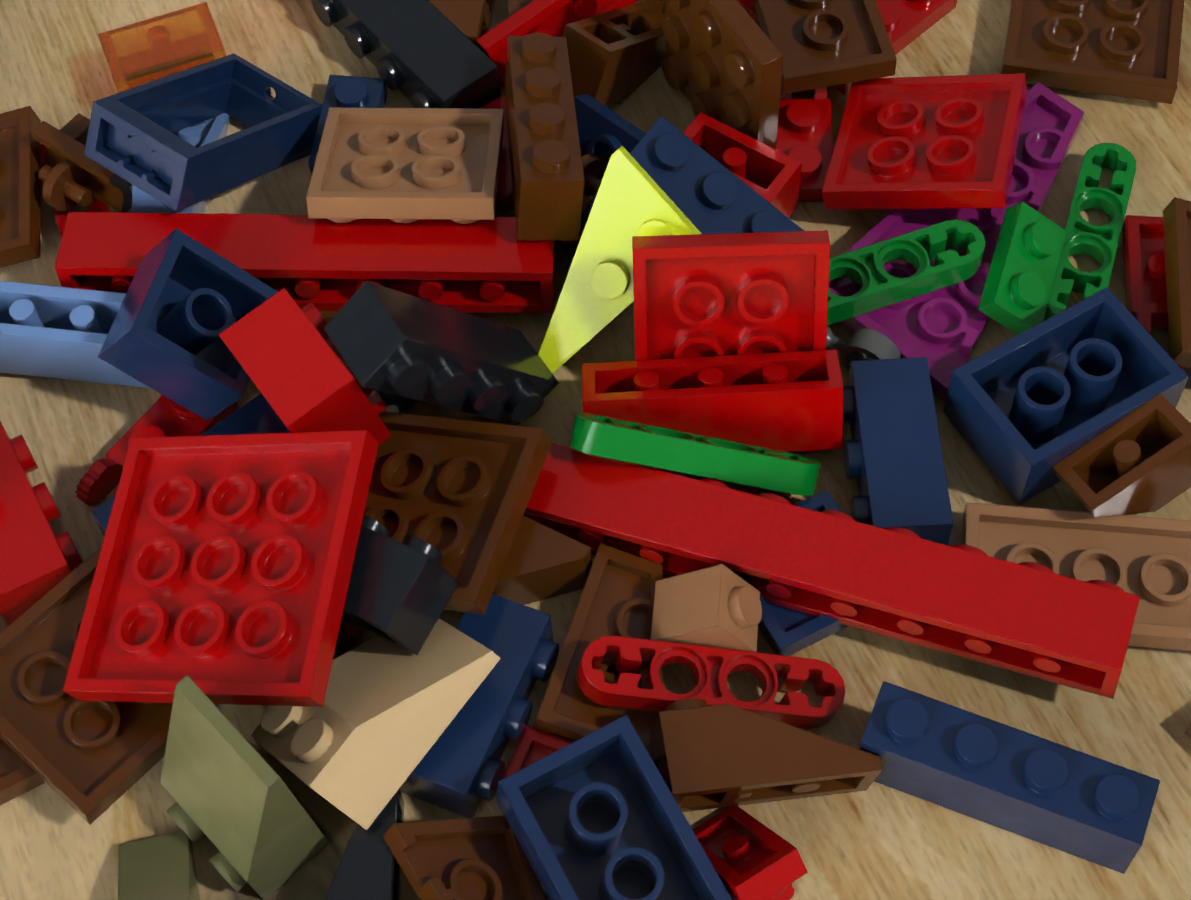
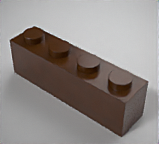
[504,33,585,241]

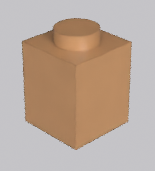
[650,564,762,652]

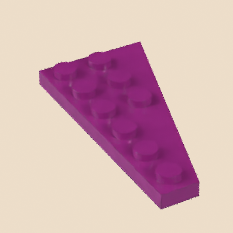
[828,82,1084,402]

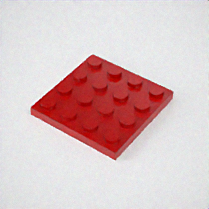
[63,430,379,707]

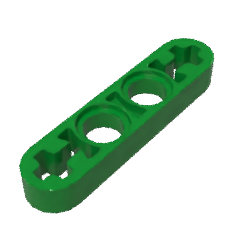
[1044,143,1136,321]
[827,219,986,326]
[569,413,821,496]

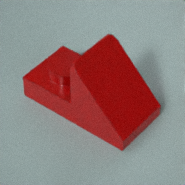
[692,806,808,900]

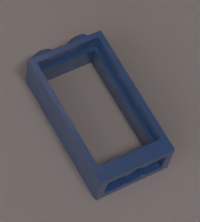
[84,53,323,212]

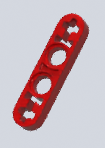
[577,636,846,729]

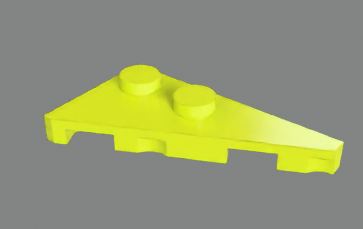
[538,146,702,374]

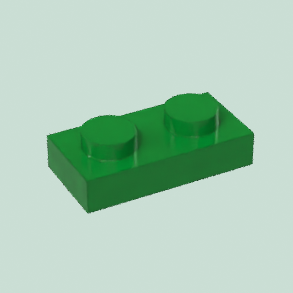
[978,201,1067,335]

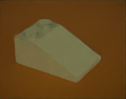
[160,675,329,900]

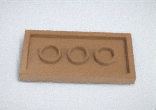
[962,502,1191,651]

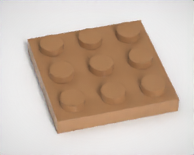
[306,107,504,224]

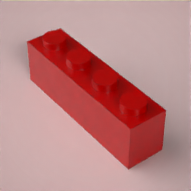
[582,349,844,453]

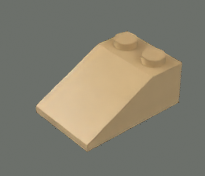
[250,618,501,831]

